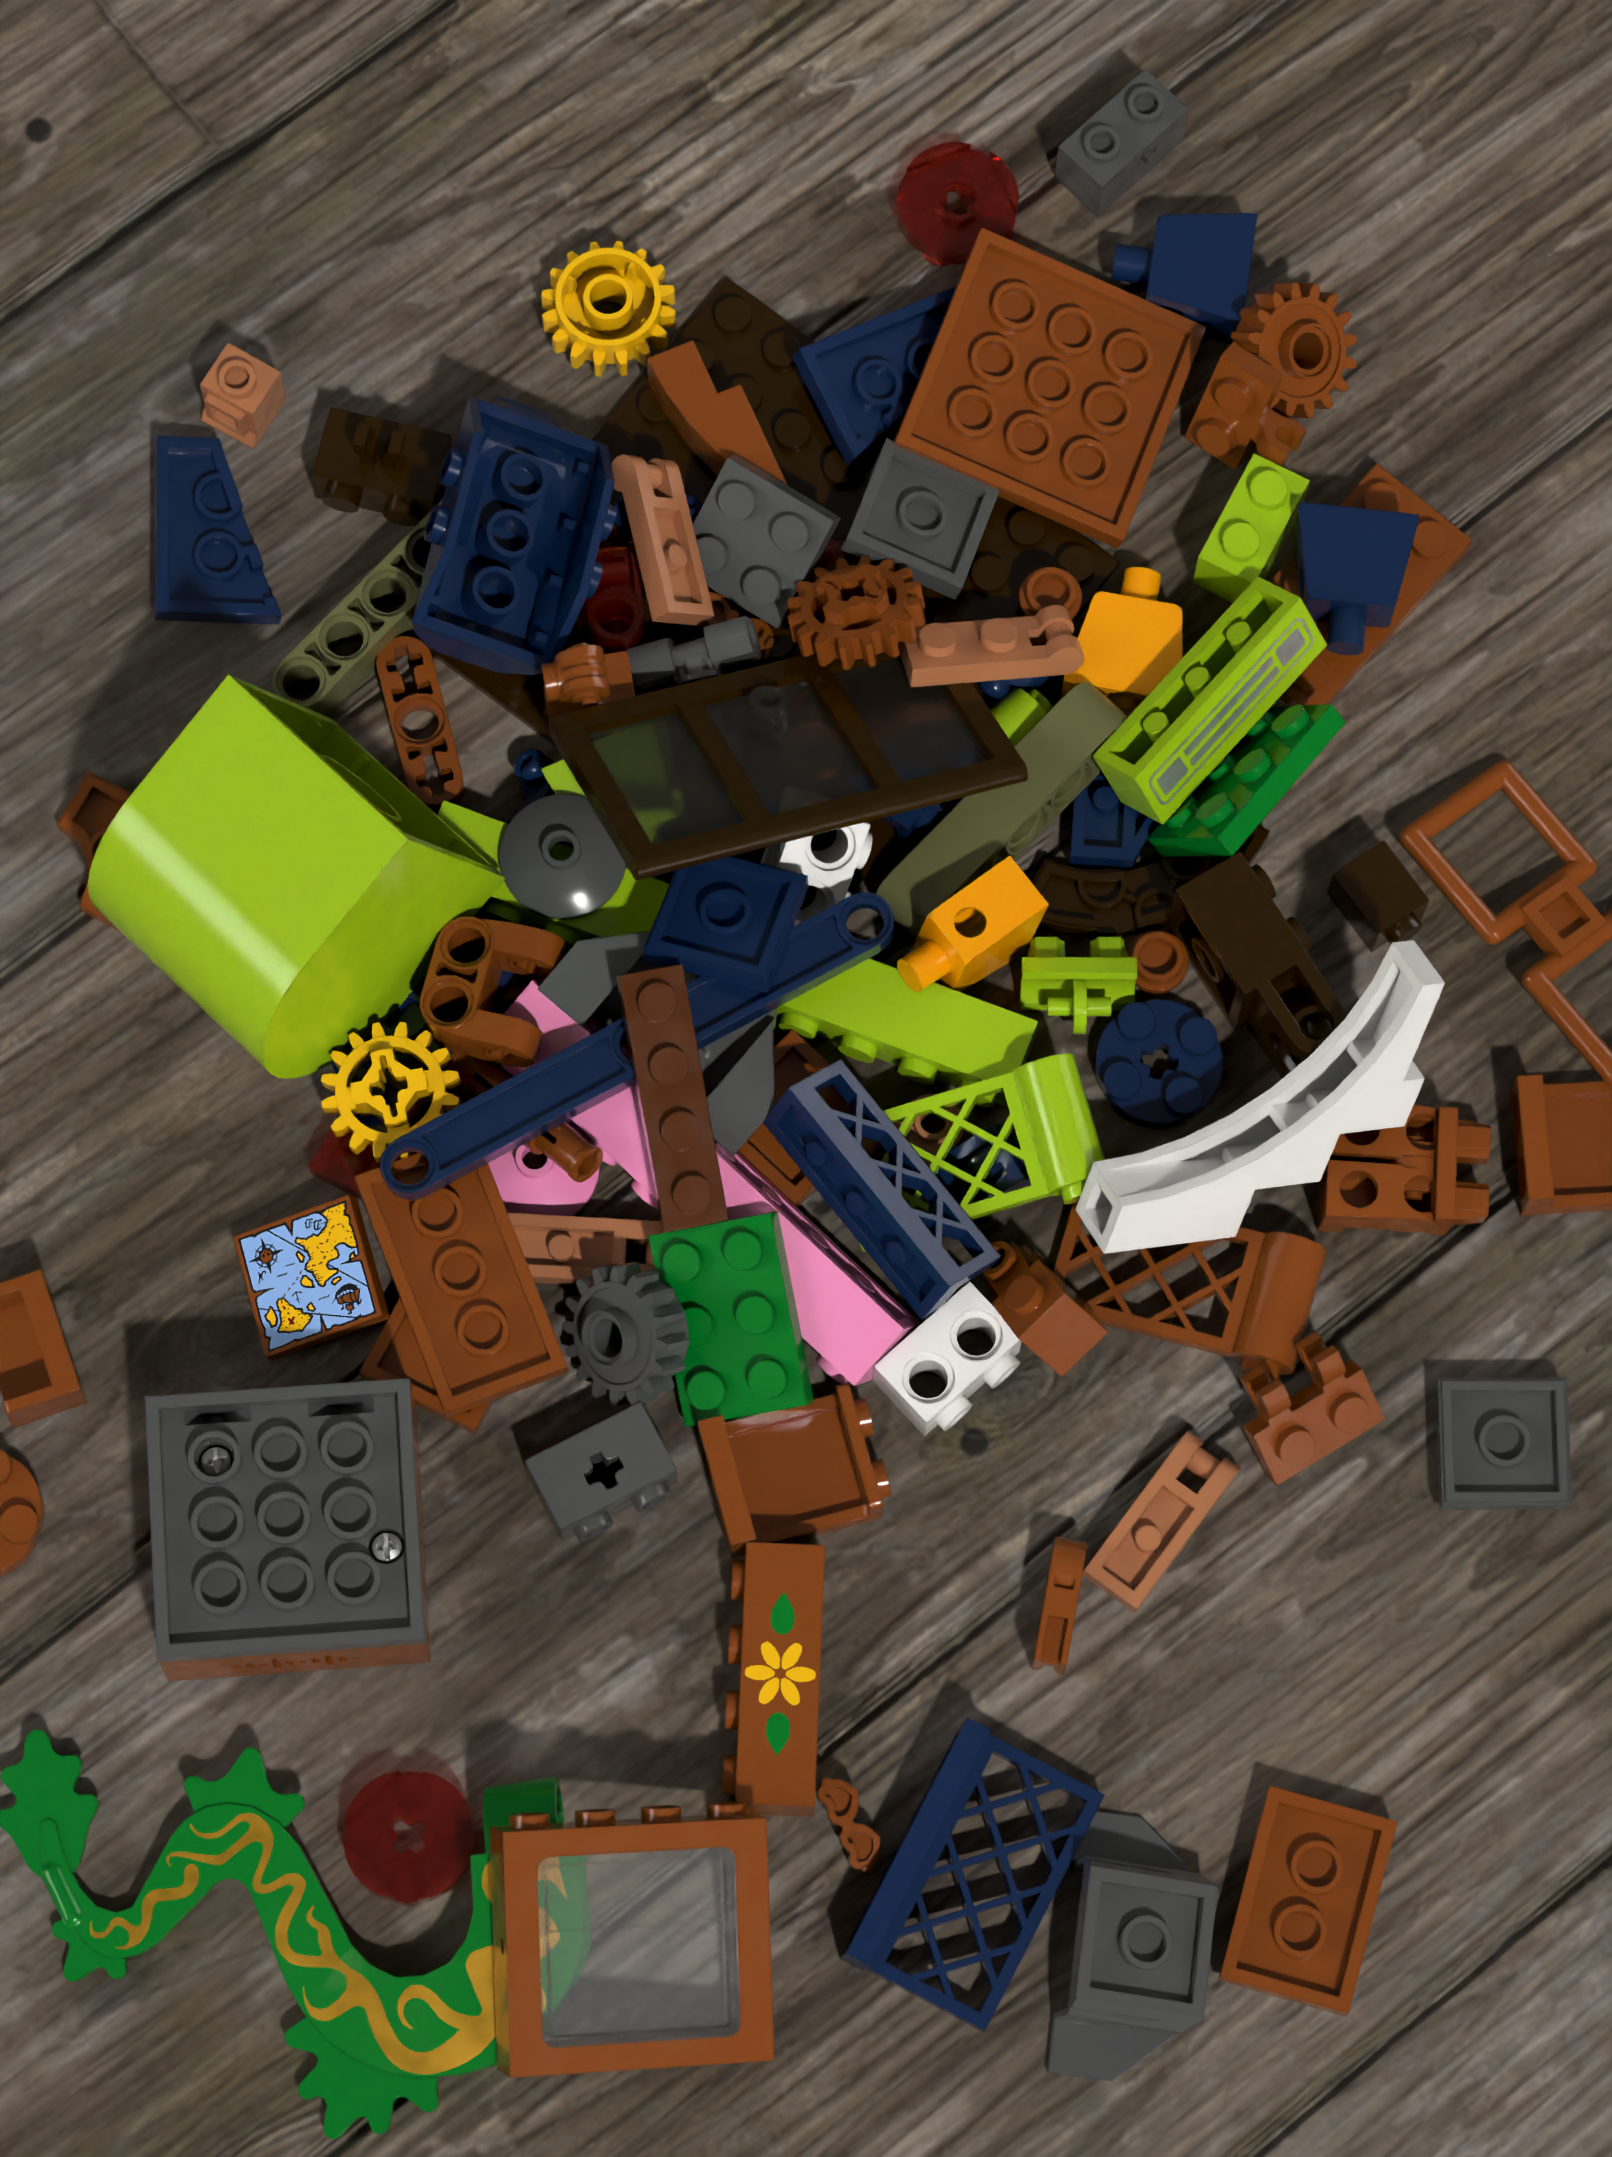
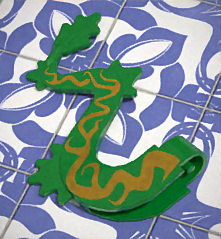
[0,1729,591,2139]

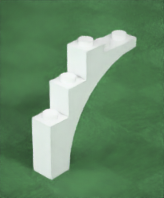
[1075,940,1445,1254]

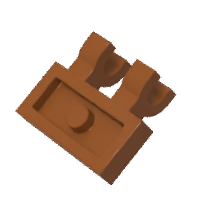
[1240,1332,1385,1486]

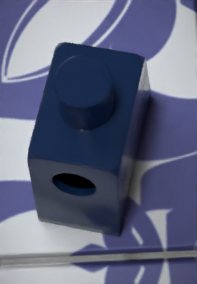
[1111,213,1258,345]
[1293,502,1419,655]

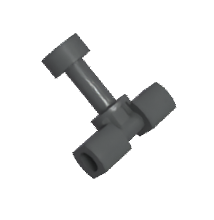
[626,616,761,775]

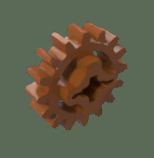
[787,555,926,670]

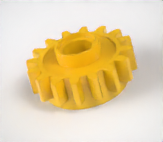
[541,241,676,377]

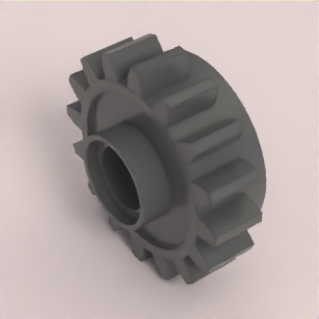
[562,1262,689,1407]

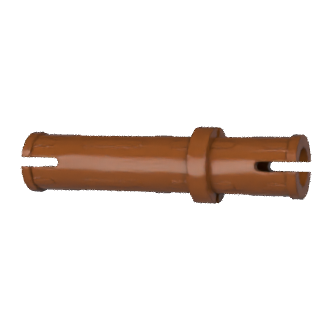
[445,1051,603,1182]

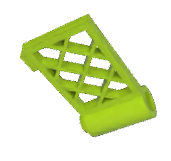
[860,1053,1105,1252]

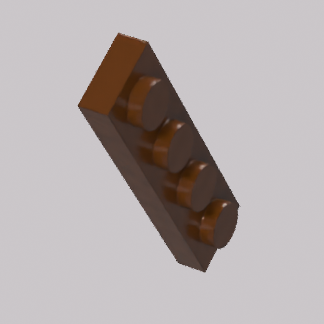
[616,964,729,1232]

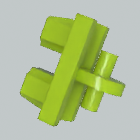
[1019,937,1138,1034]

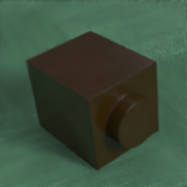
[1327,840,1429,953]

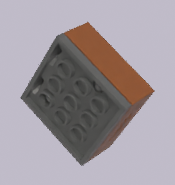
[145,1378,431,1681]

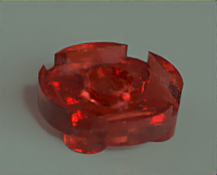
[896,142,1019,267]
[343,1771,476,1907]

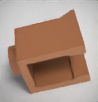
[200,343,286,450]

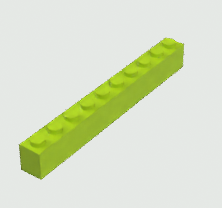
[438,800,1038,1108]

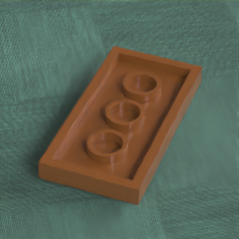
[1269,464,1472,706]
[354,1153,568,1418]

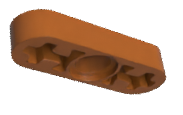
[376,636,464,815]

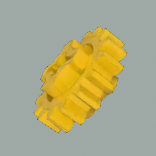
[321,1022,461,1163]

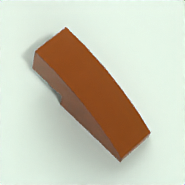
[647,340,787,485]

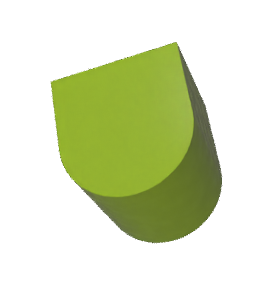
[88,674,506,1079]

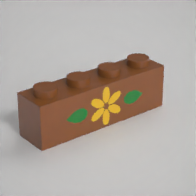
[722,1542,825,1817]

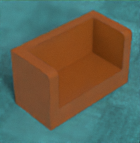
[0,1269,87,1428]

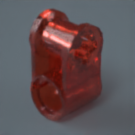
[585,538,645,654]

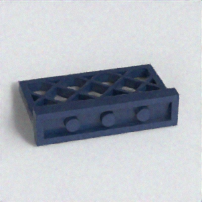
[840,1717,1105,2032]

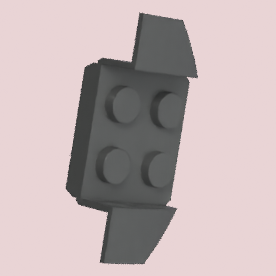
[537,930,778,1156]
[1047,1808,1218,2081]

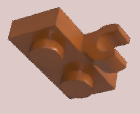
[1184,342,1306,470]

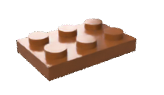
[1218,1786,1398,2016]

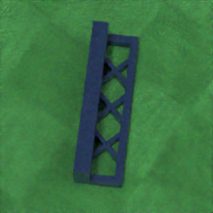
[763,1059,1001,1320]

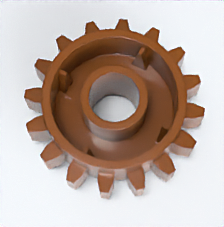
[1231,282,1358,418]

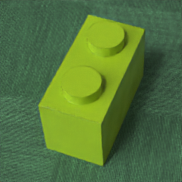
[1193,453,1310,603]

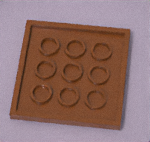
[894,228,1206,548]

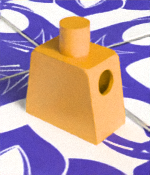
[1060,567,1183,714]
[897,856,1049,992]

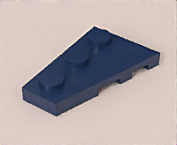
[792,286,956,466]
[155,436,282,625]

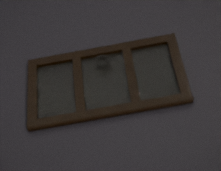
[549,652,1028,880]

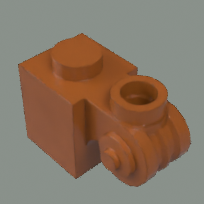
[541,643,635,722]
[983,1241,1108,1377]

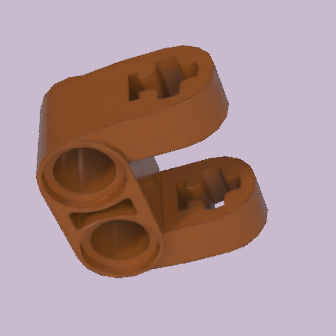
[420,916,568,1067]

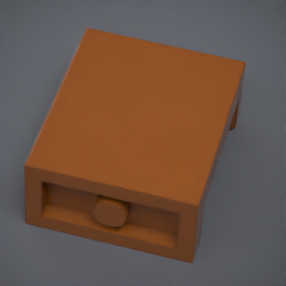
[1509,1074,1612,1216]
[697,1383,892,1558]

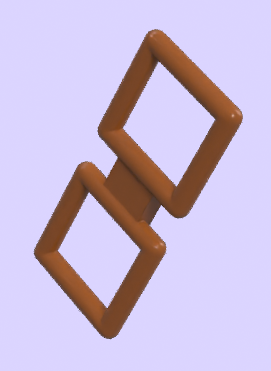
[1399,760,1612,1087]

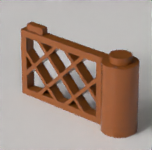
[1053,1203,1327,1382]

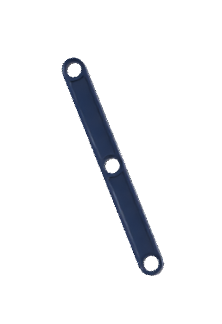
[380,892,894,1200]

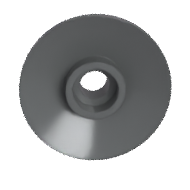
[500,794,626,920]

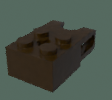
[1166,851,1347,1078]

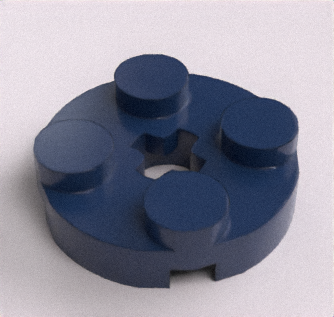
[1094,1000,1223,1129]

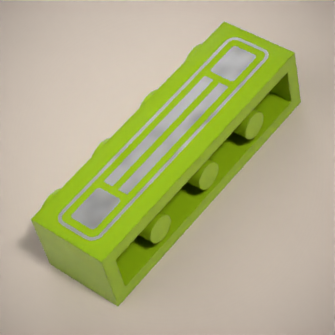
[1093,576,1327,825]

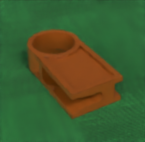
[1032,1536,1087,1675]

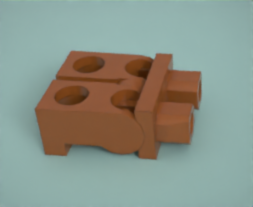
[1317,1105,1491,1235]

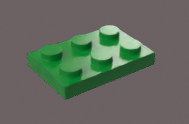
[1147,704,1346,857]
[649,1211,814,1427]

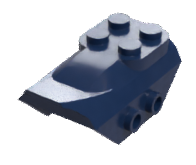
[411,395,617,675]

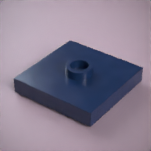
[644,856,809,993]

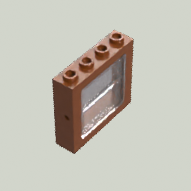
[490,1801,774,2078]

